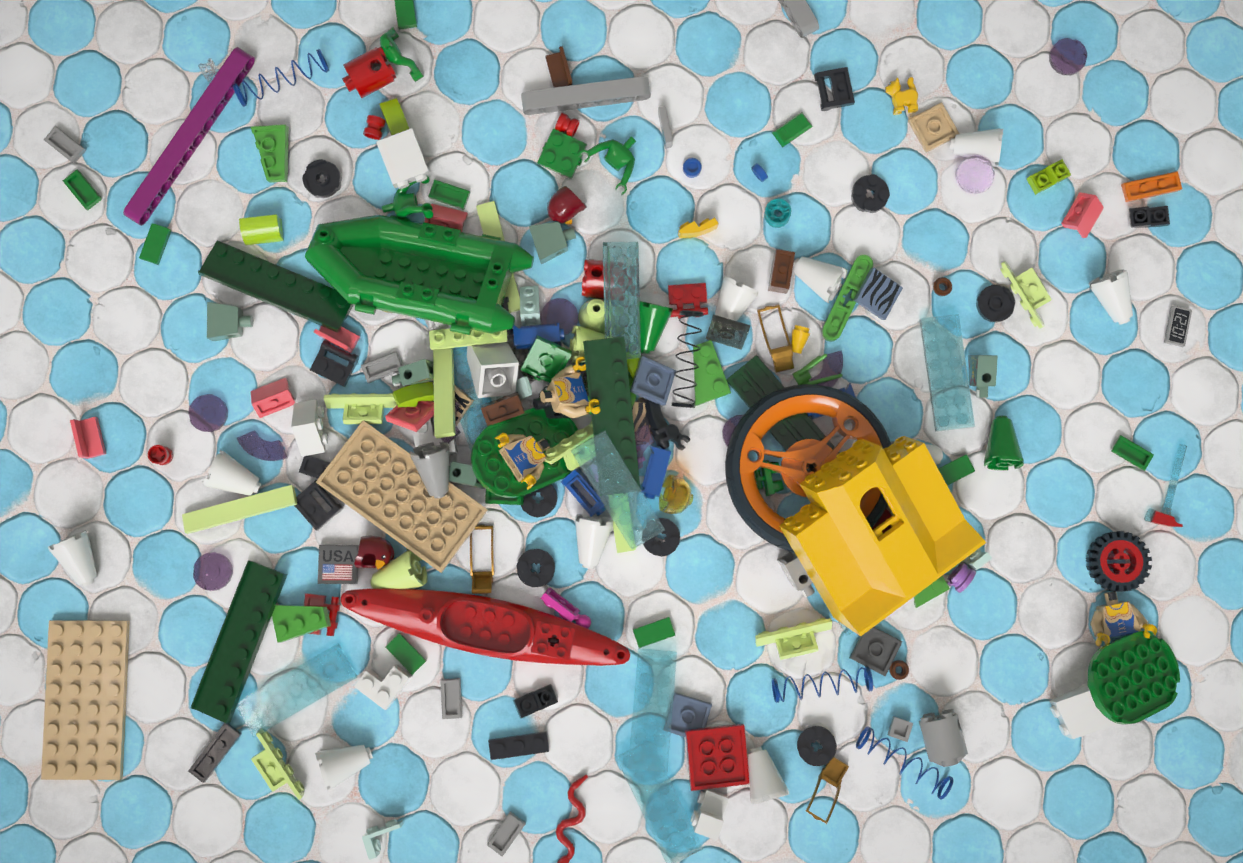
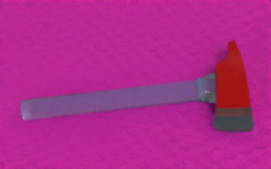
[1144,444,1187,527]

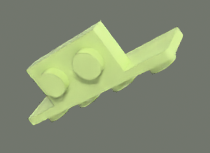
[1000,261,1052,328]
[429,328,508,350]
[324,393,397,424]
[544,421,596,471]
[755,618,832,660]
[251,728,305,800]

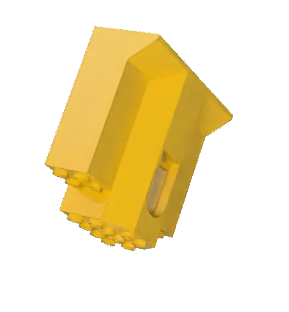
[779,436,986,636]

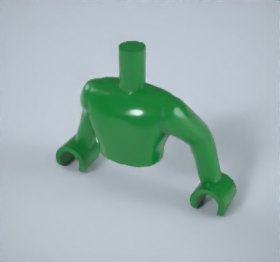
[380,27,424,82]
[579,137,636,195]
[382,176,433,218]

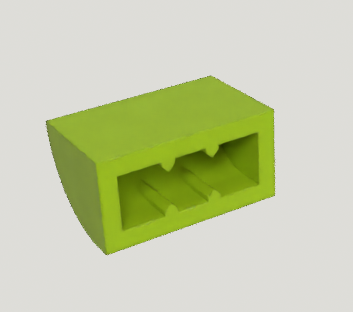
[239,214,284,245]

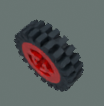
[1086,531,1152,592]

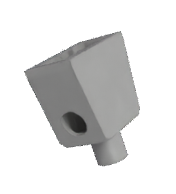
[777,551,815,597]

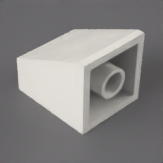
[376,128,430,189]
[466,342,519,398]
[1050,684,1117,739]

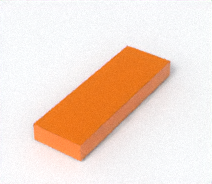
[1121,171,1182,202]

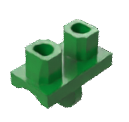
[754,460,784,497]

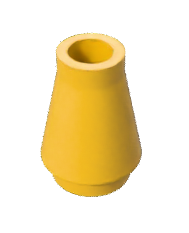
[791,325,810,354]

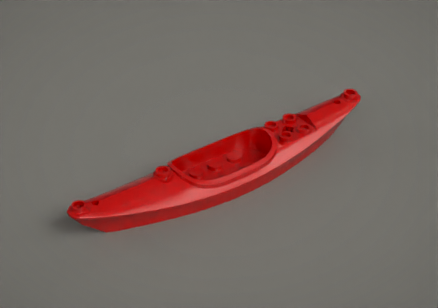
[341,589,630,666]

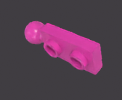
[540,587,591,629]

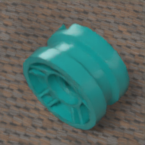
[764,198,791,228]

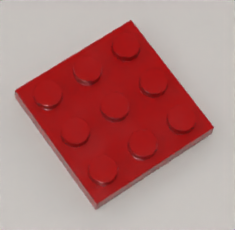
[685,724,749,791]

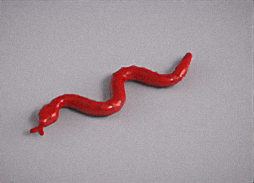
[555,774,588,863]

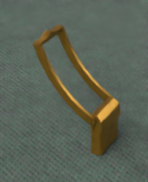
[757,305,794,373]
[470,525,494,594]
[805,757,849,824]

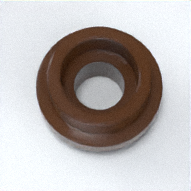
[933,277,952,296]
[889,660,909,680]

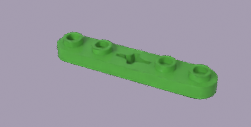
[822,255,873,342]

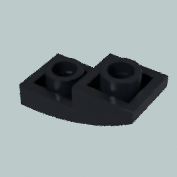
[1129,206,1170,228]
[513,684,558,718]

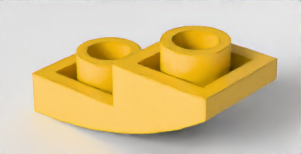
[678,217,719,238]

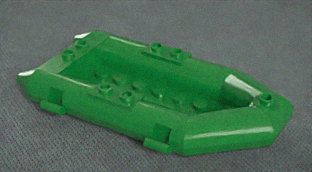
[305,215,534,335]

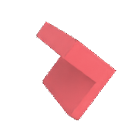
[1061,192,1104,238]
[425,204,468,232]
[314,326,360,353]
[250,378,296,418]
[70,417,106,459]

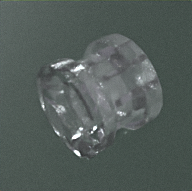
[198,58,219,82]

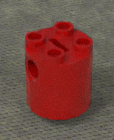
[342,47,397,98]
[582,259,634,301]

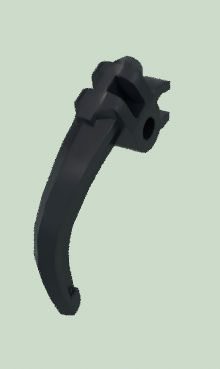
[644,399,691,450]

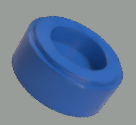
[683,158,702,178]
[751,163,768,182]

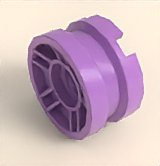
[946,562,976,593]

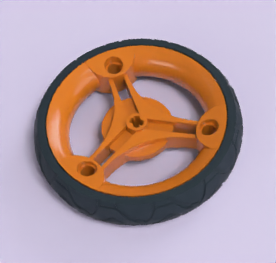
[725,384,891,552]

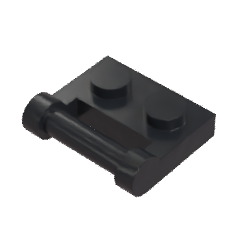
[814,67,855,111]
[310,340,359,387]
[294,479,344,531]

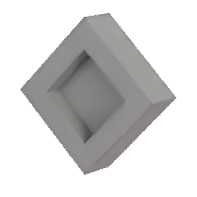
[887,716,913,742]

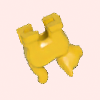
[885,77,918,115]

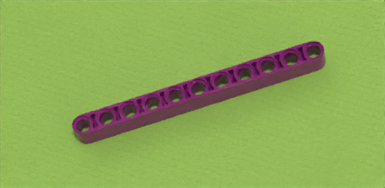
[123,47,255,226]

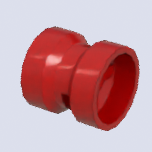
[555,113,580,137]
[363,115,386,140]
[148,445,173,465]

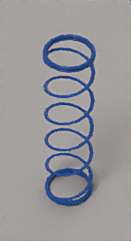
[233,49,329,107]
[772,666,873,703]
[856,726,954,800]

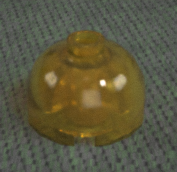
[659,475,693,514]

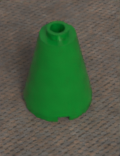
[635,300,673,354]
[984,416,1024,471]

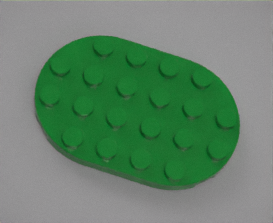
[471,408,578,498]
[1087,631,1180,725]

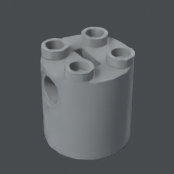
[919,709,968,767]

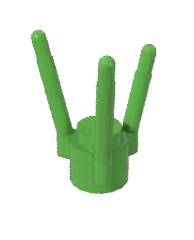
[792,354,843,385]

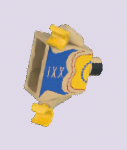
[540,357,600,418]
[494,433,550,489]
[1090,591,1157,647]

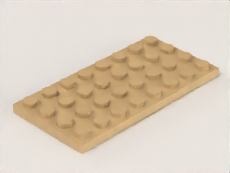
[316,420,488,573]
[41,620,130,780]

